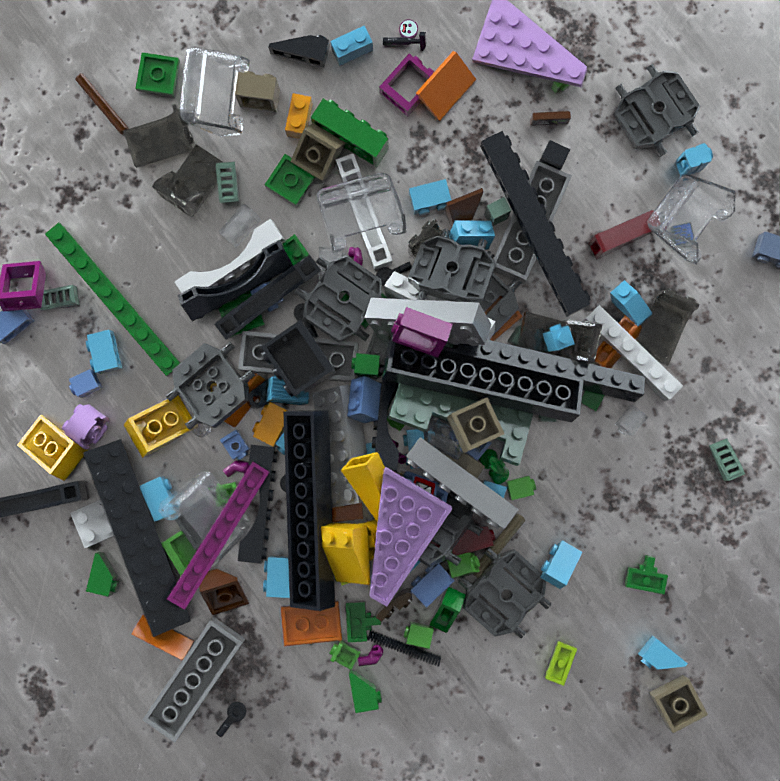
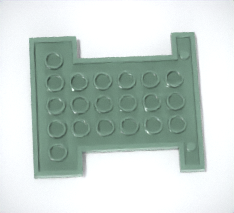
[388,343,533,466]

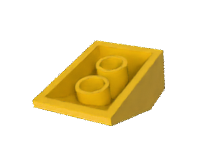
[124,395,197,458]
[17,415,88,481]
[321,522,371,585]

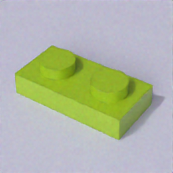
[545,641,577,686]

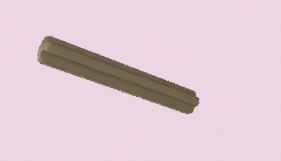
[473,514,525,578]

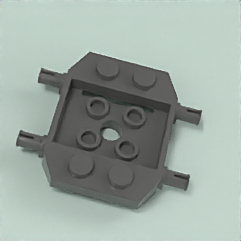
[613,64,701,157]
[408,229,496,303]
[449,251,522,335]
[295,255,382,343]
[165,342,256,430]
[418,491,483,568]
[458,547,552,638]

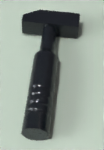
[383,32,427,51]

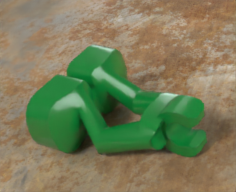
[479,449,509,484]

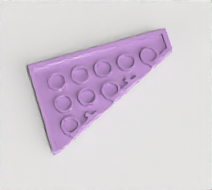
[472,0,587,87]
[370,467,453,607]

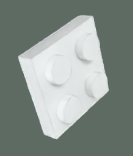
[70,500,114,548]

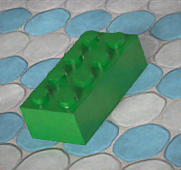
[311,98,389,168]

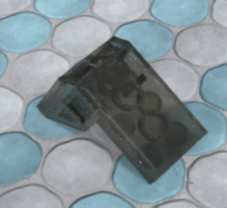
[152,144,227,217]
[517,312,602,363]

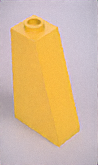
[341,452,385,522]

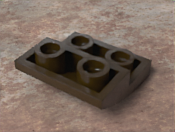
[376,588,413,622]

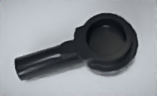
[376,261,412,286]
[294,303,318,338]
[216,701,247,738]

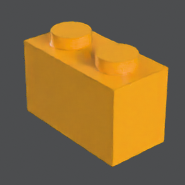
[285,93,313,139]
[252,402,288,447]

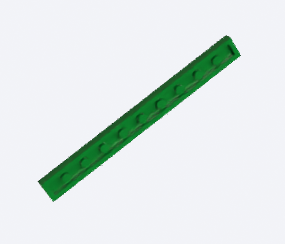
[45,222,180,377]

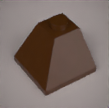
[445,188,484,228]
[199,569,249,615]

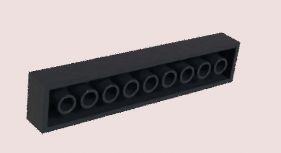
[382,334,584,423]
[283,410,335,611]
[83,439,191,637]

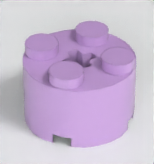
[62,404,109,449]

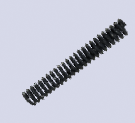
[368,630,441,667]

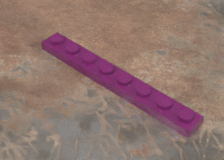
[167,462,269,610]

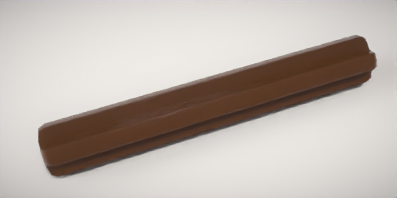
[75,73,129,135]

